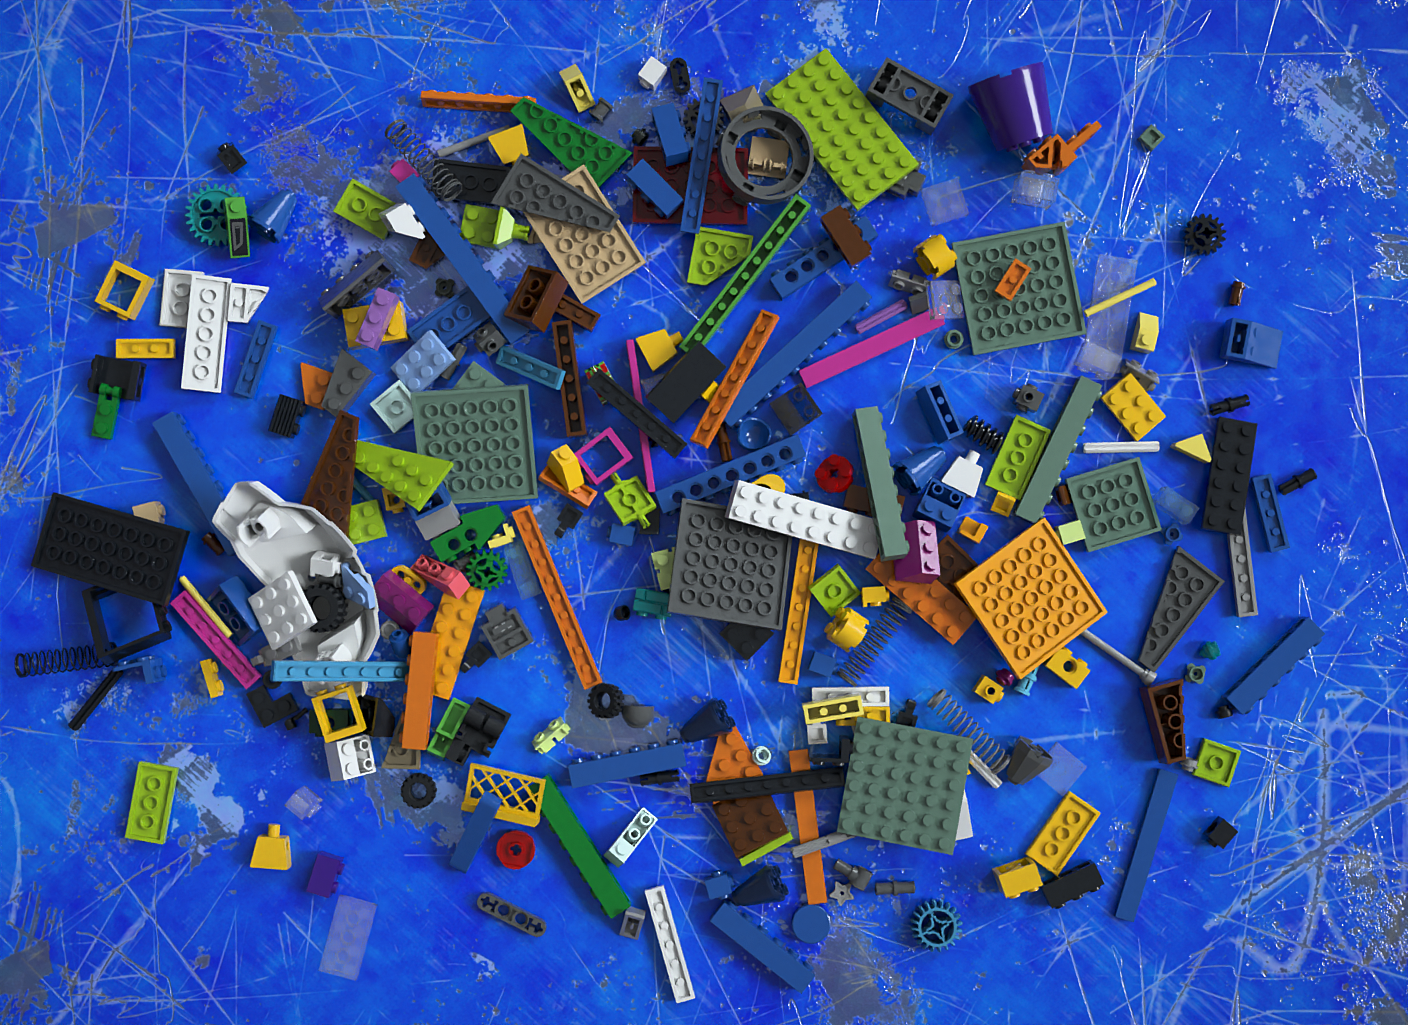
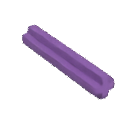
[855,299,907,334]

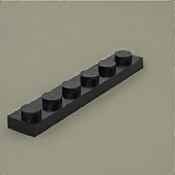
[587,368,687,459]

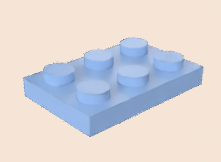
[390,330,456,392]

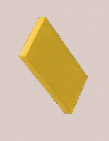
[1025,790,1101,876]

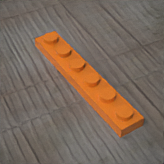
[421,90,537,113]

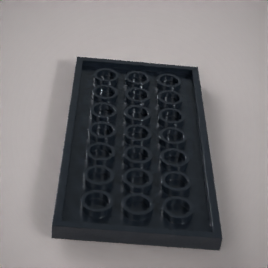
[31,492,190,606]

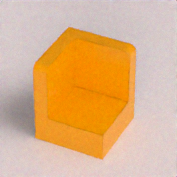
[956,517,989,544]

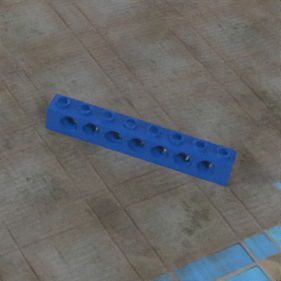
[655,434,806,516]

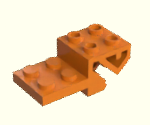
[1021,121,1102,177]

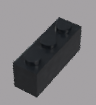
[1040,859,1104,909]

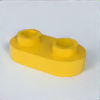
[392,565,427,594]

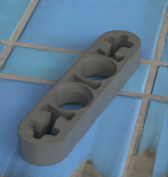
[477,891,547,937]

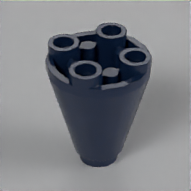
[679,698,736,743]
[732,864,789,906]

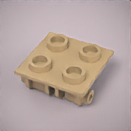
[748,136,789,179]

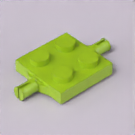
[604,472,656,529]

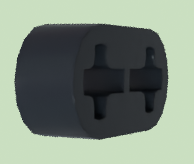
[670,58,690,95]

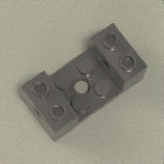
[865,57,954,136]

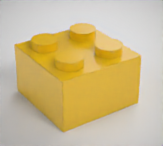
[992,856,1043,899]

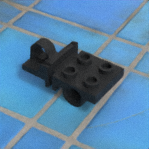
[445,697,511,766]

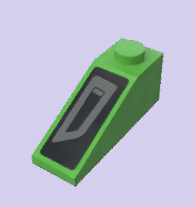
[222,196,250,259]

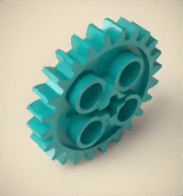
[185,184,249,247]

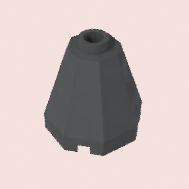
[1006,735,1053,785]

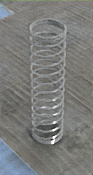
[927,688,1011,774]

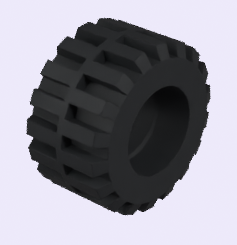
[302,584,348,633]

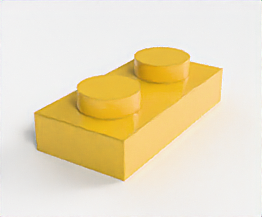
[200,658,224,698]

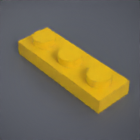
[116,339,176,359]

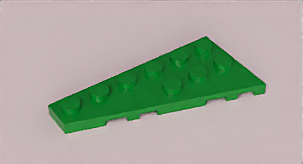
[510,97,632,187]

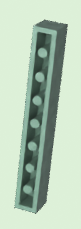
[1012,375,1102,524]
[852,406,909,562]

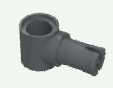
[833,858,873,891]

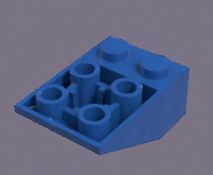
[1219,318,1283,369]

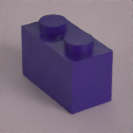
[306,851,345,898]

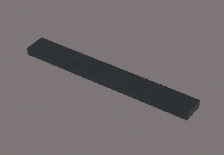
[689,767,845,804]

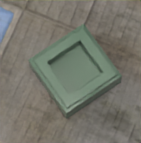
[1137,124,1165,152]

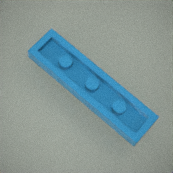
[496,345,566,390]

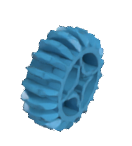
[910,899,963,952]

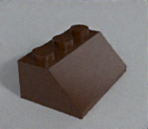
[504,265,569,333]

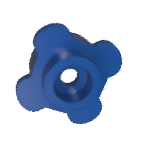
[1161,523,1183,545]

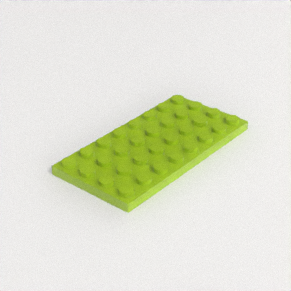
[765,48,919,212]

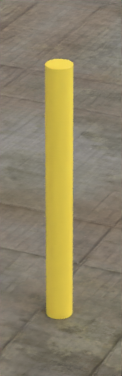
[1084,278,1157,317]
[178,576,233,638]

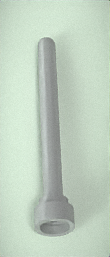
[1080,629,1157,686]

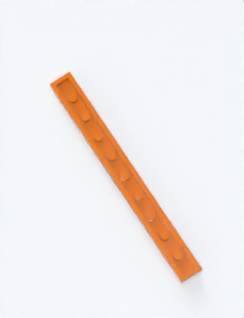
[512,505,603,690]

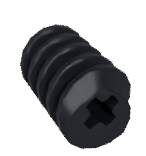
[963,415,1004,455]

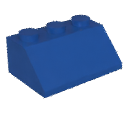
[205,575,262,647]

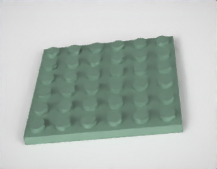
[951,222,1087,356]
[411,384,538,504]
[837,716,973,855]

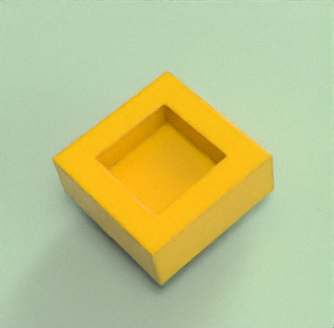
[991,491,1016,517]

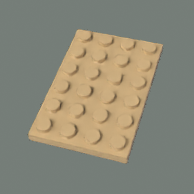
[523,164,646,304]

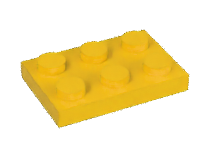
[1100,373,1166,442]

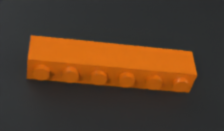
[399,631,439,750]

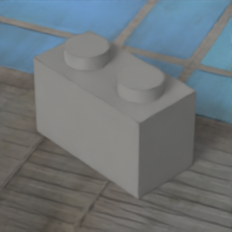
[415,500,461,541]

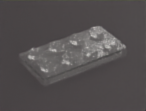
[319,894,378,981]

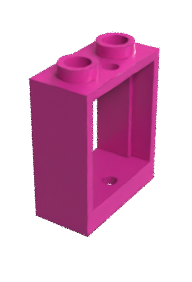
[574,427,634,486]

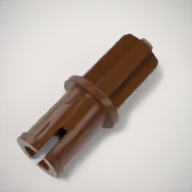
[716,423,732,462]

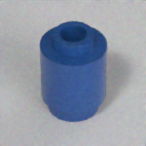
[389,629,412,658]

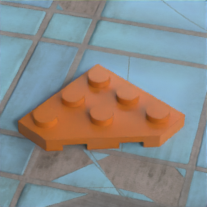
[706,726,764,804]

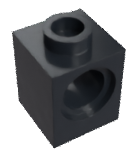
[1203,816,1238,849]

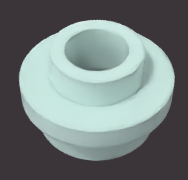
[752,746,771,766]

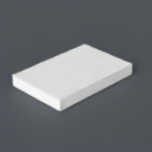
[159,269,205,328]

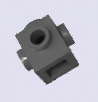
[472,321,507,356]
[1012,383,1045,413]

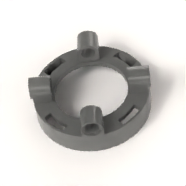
[715,106,814,206]

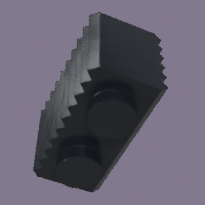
[268,394,306,439]

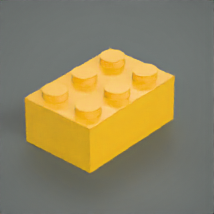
[342,300,409,350]

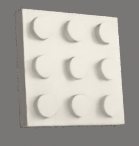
[248,571,318,650]

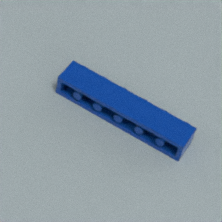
[1221,616,1325,715]
[568,739,686,788]
[710,899,816,994]

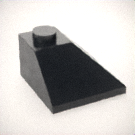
[352,694,395,737]

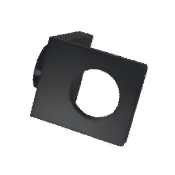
[639,509,660,535]

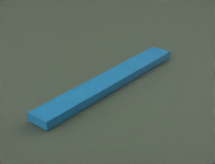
[270,660,410,682]

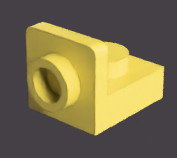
[488,523,516,549]

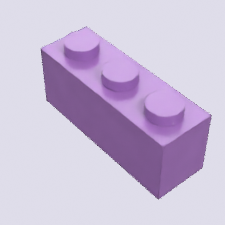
[355,287,400,351]

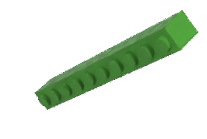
[679,194,811,353]

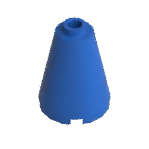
[247,189,297,244]
[892,446,946,496]

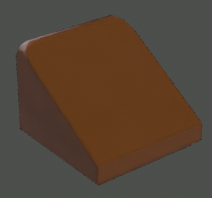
[1055,485,1072,506]

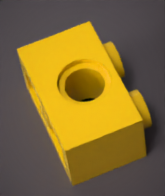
[1042,646,1090,689]

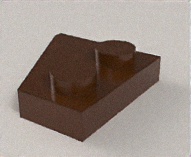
[409,228,446,270]

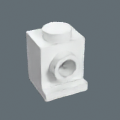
[310,551,342,577]

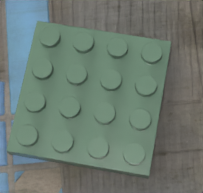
[1064,457,1162,552]

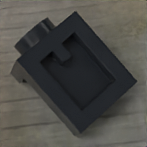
[217,142,247,174]

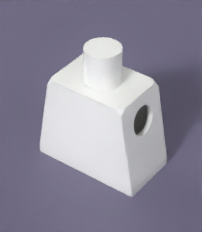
[940,450,983,498]

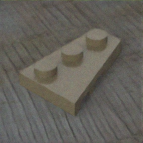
[381,710,421,770]

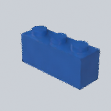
[651,103,691,167]
[626,158,684,219]
[915,380,964,445]

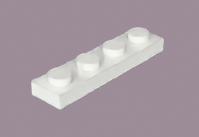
[812,686,889,706]

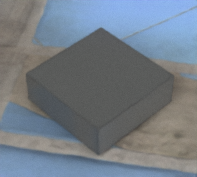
[908,291,930,315]

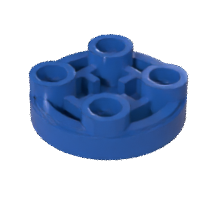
[792,904,831,944]

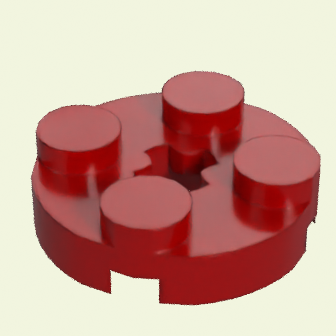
[815,454,854,494]
[496,830,536,869]

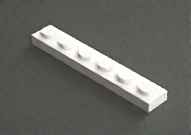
[645,885,695,1003]

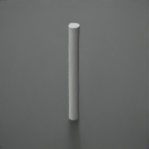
[437,125,510,158]

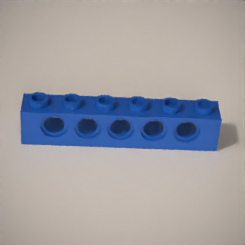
[769,216,878,301]

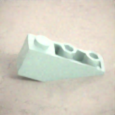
[603,807,658,868]

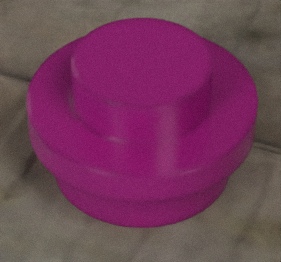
[996,668,1014,686]

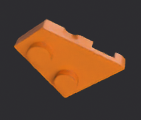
[301,362,333,411]

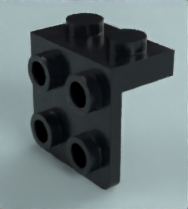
[808,735,853,766]

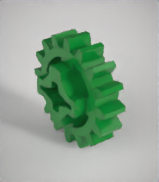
[466,549,508,591]

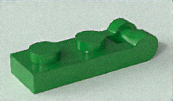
[91,383,122,440]

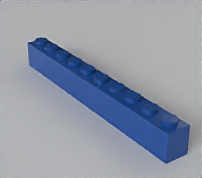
[395,173,530,344]
[723,280,872,429]

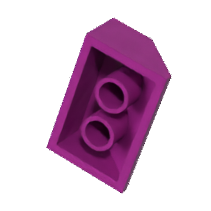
[893,520,940,584]
[374,569,434,635]

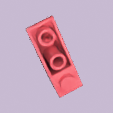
[410,554,470,600]

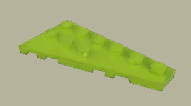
[355,440,454,512]

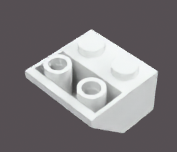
[379,202,425,239]
[324,735,376,782]

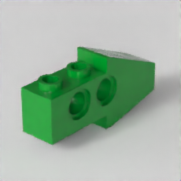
[430,504,506,564]

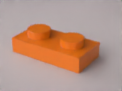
[994,258,1032,302]

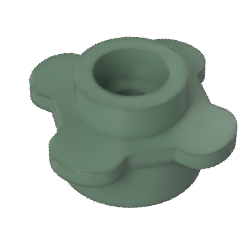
[1185,663,1206,684]

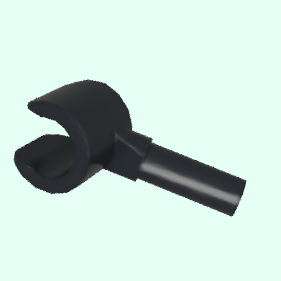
[285,708,308,730]

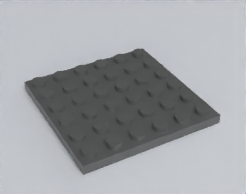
[666,498,792,631]

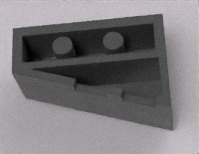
[321,349,376,418]

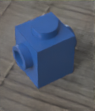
[704,870,735,900]

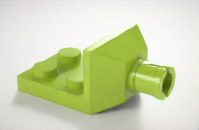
[460,204,530,250]

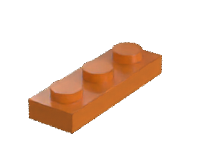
[538,465,598,509]

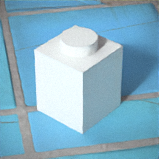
[638,56,667,90]

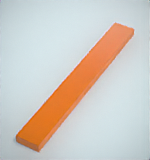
[690,309,780,449]
[788,748,827,904]

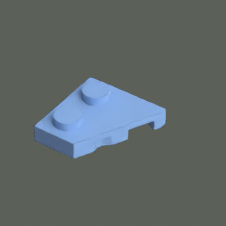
[341,562,375,609]

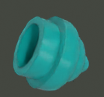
[1199,641,1221,660]

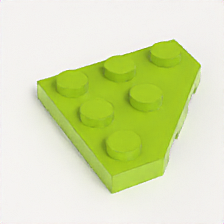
[687,226,753,287]

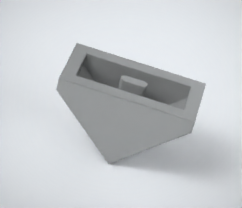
[619,906,646,940]

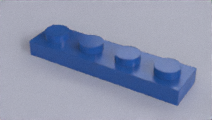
[234,320,278,399]
[1250,474,1290,553]

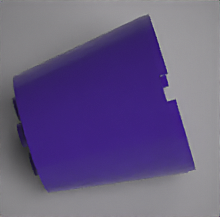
[968,62,1053,152]

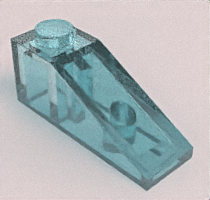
[504,540,542,600]

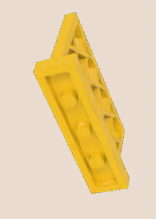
[461,763,546,827]

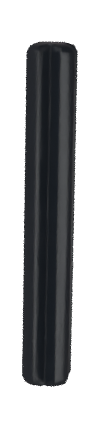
[68,670,124,731]

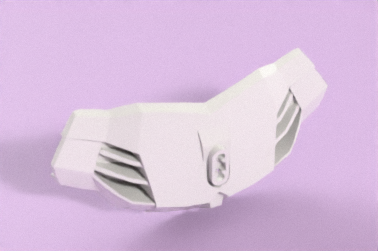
[212,481,380,700]

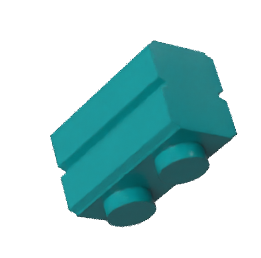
[633,588,671,620]

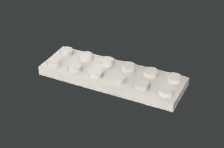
[181,274,232,393]

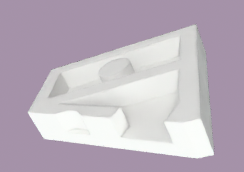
[227,283,269,324]

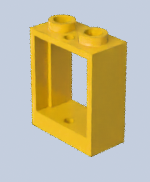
[95,260,155,321]
[311,683,367,743]

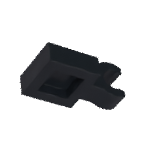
[554,503,583,538]
[460,641,493,673]
[895,699,918,727]

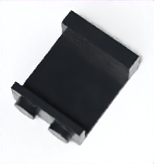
[87,354,147,401]

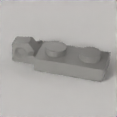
[250,636,303,667]

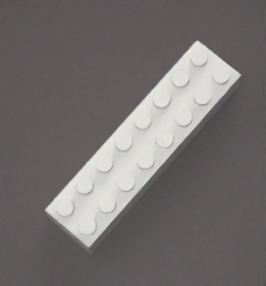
[725,480,878,559]

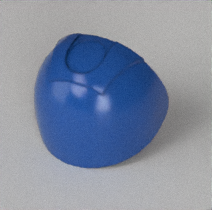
[737,417,771,451]

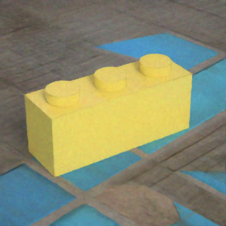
[802,693,864,725]

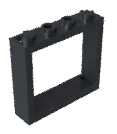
[82,586,172,665]

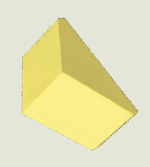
[1170,434,1211,464]

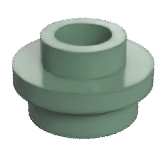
[944,330,963,349]

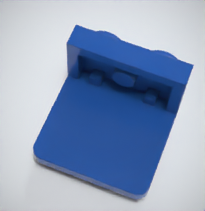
[112,655,167,684]

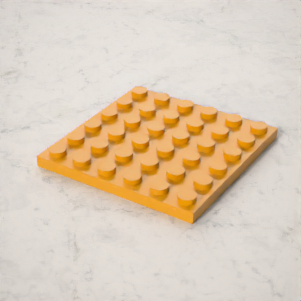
[954,517,1108,679]

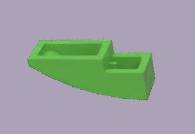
[427,697,471,761]

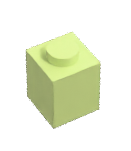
[1054,520,1086,545]

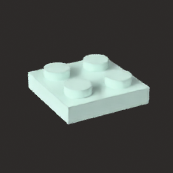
[370,380,413,434]

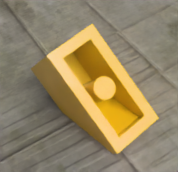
[546,444,585,493]

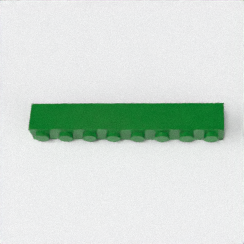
[528,773,631,919]

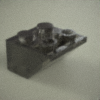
[769,382,823,437]

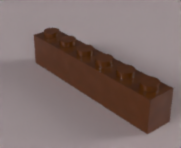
[552,320,588,438]

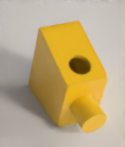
[488,124,529,165]
[636,329,684,373]
[250,824,291,870]

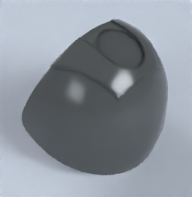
[622,705,654,728]

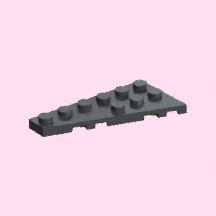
[491,153,620,233]
[1138,546,1225,672]

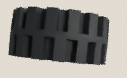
[587,684,624,718]
[400,773,437,809]

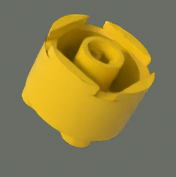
[913,234,957,280]
[824,607,869,652]

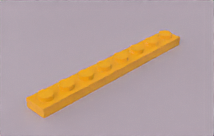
[778,539,819,685]

